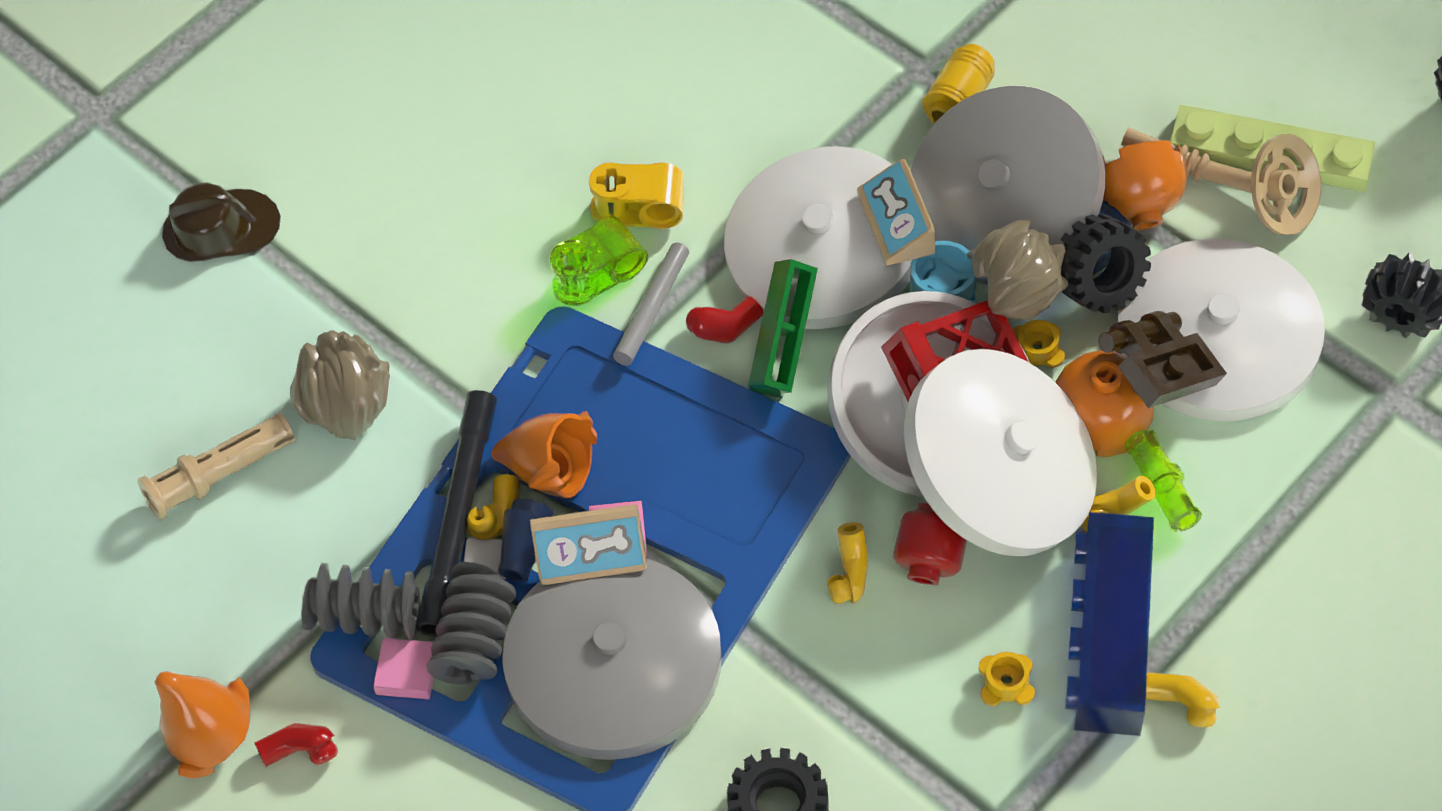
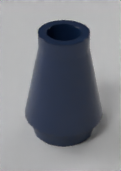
[497,498,554,582]

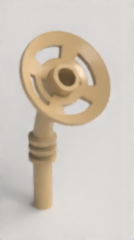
[1121,127,1321,235]

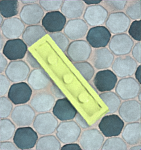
[1171,104,1375,192]

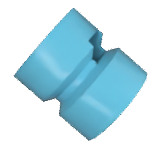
[910,241,977,303]

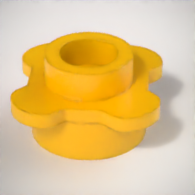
[1012,319,1065,368]
[978,652,1035,706]

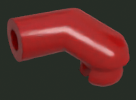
[686,296,764,343]
[254,723,338,767]

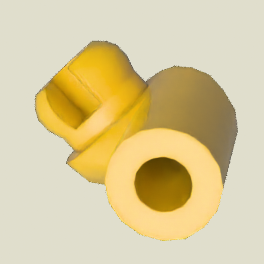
[827,522,868,604]
[1144,672,1220,727]

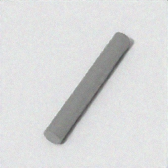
[613,242,689,366]

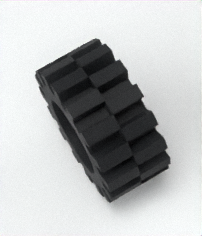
[727,748,829,811]

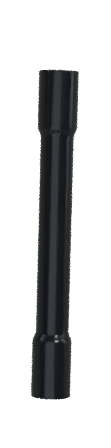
[416,390,497,637]

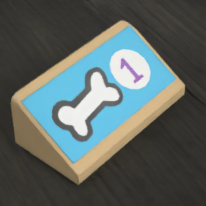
[857,159,935,266]
[530,504,647,585]

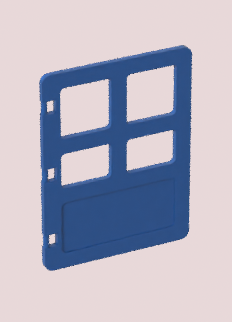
[310,306,851,811]

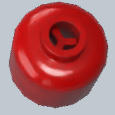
[893,502,967,586]

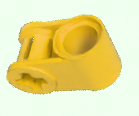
[589,162,684,229]

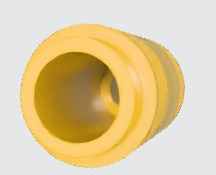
[922,44,995,124]

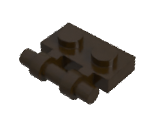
[1098,311,1227,408]

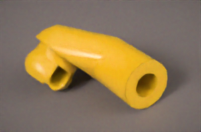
[467,474,520,540]
[1081,476,1156,535]

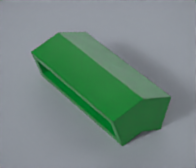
[748,259,818,398]

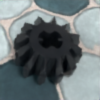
[1361,253,1442,338]

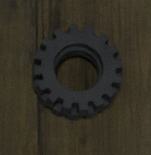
[1060,214,1151,314]

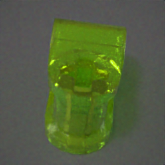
[550,216,649,306]

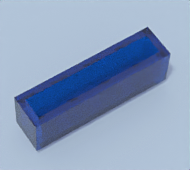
[1065,512,1154,736]

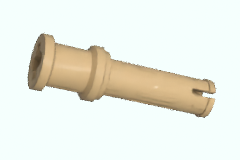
[137,412,295,520]

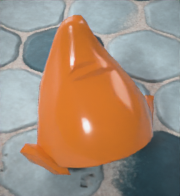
[491,411,597,498]
[154,671,250,779]

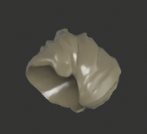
[967,219,1068,320]
[290,330,390,440]

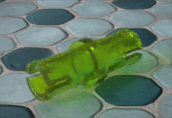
[1125,429,1202,532]

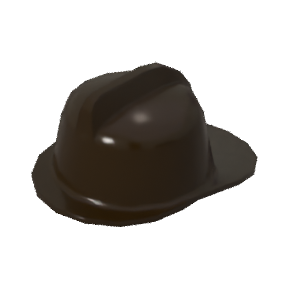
[162,182,281,262]

